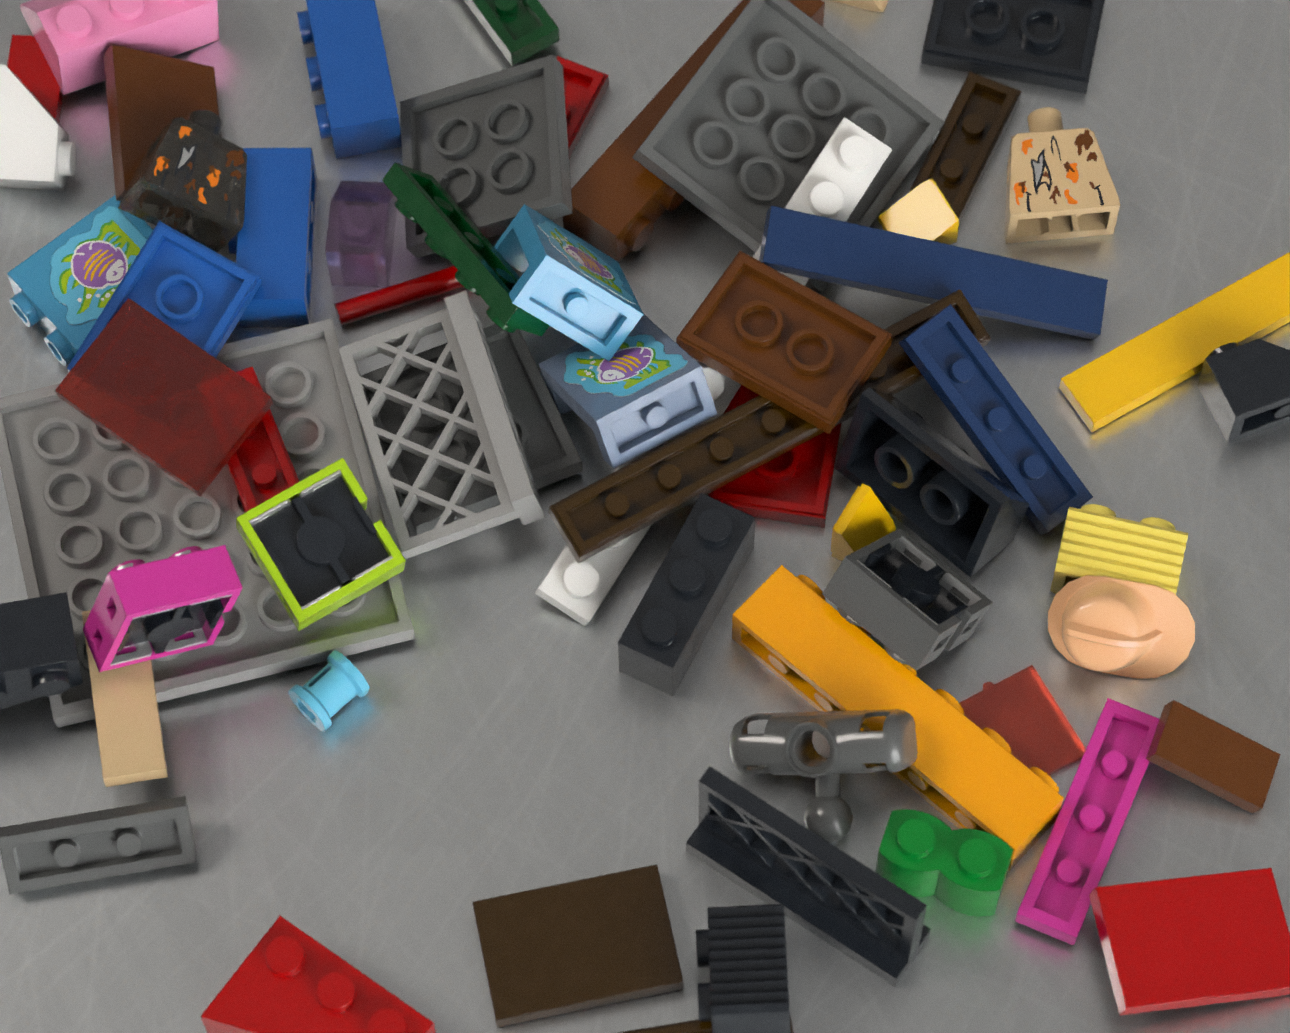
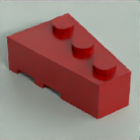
[200,916,436,1033]

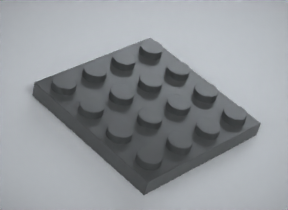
[632,0,945,294]

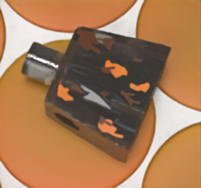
[118,110,247,253]

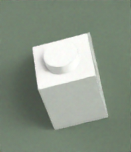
[0,64,76,191]

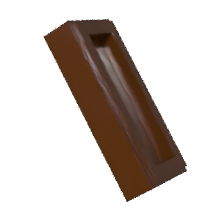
[1146,700,1281,814]

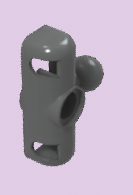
[729,709,918,843]

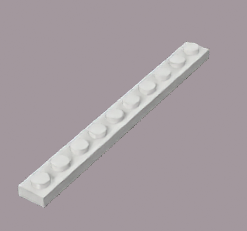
[535,117,892,626]

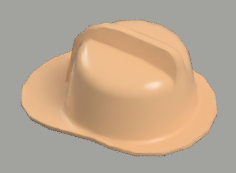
[1048,575,1195,679]

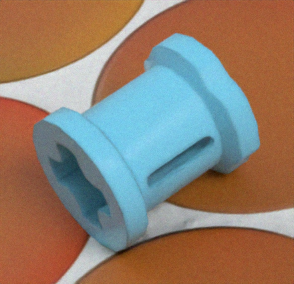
[288,650,370,732]

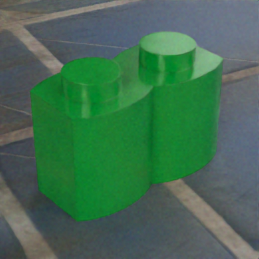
[875,809,1013,916]

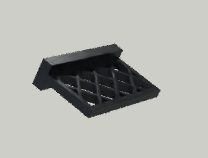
[686,766,931,987]

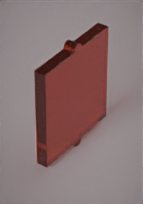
[959,665,1086,776]

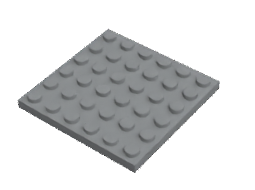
[0,319,415,728]

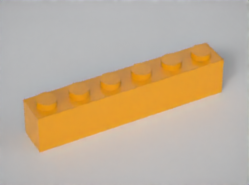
[732,565,1064,871]

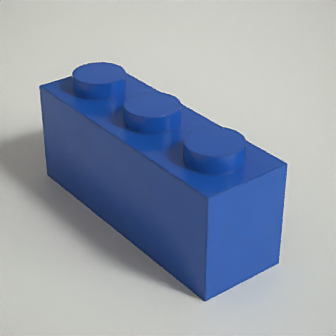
[297,0,402,159]
[228,148,317,327]

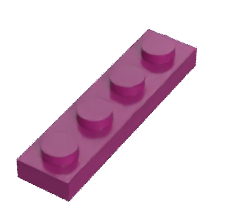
[1015,698,1159,946]

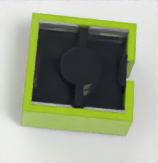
[236,457,406,631]

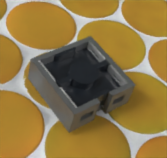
[822,528,993,671]

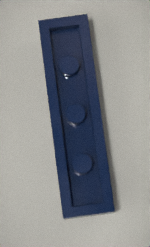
[899,304,1093,535]

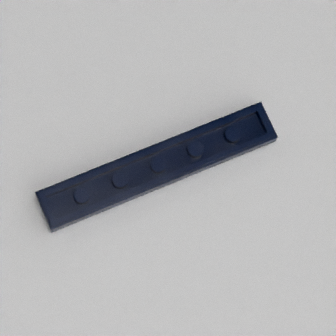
[759,206,1108,340]

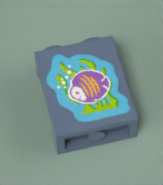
[539,313,717,469]

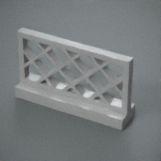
[338,290,546,559]

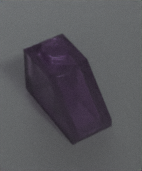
[325,180,397,288]

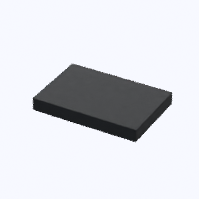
[921,0,1105,93]

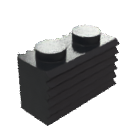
[696,904,791,1033]

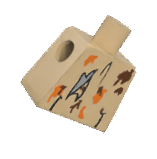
[1004,107,1120,244]

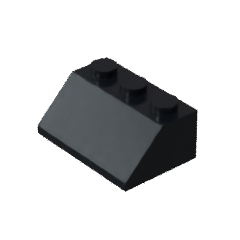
[834,387,1029,578]

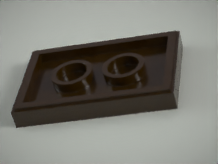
[472,864,684,1027]

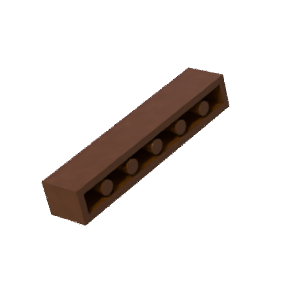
[563,0,826,263]

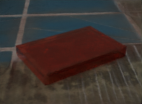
[55,298,273,497]

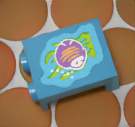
[7,195,153,366]
[494,204,643,361]

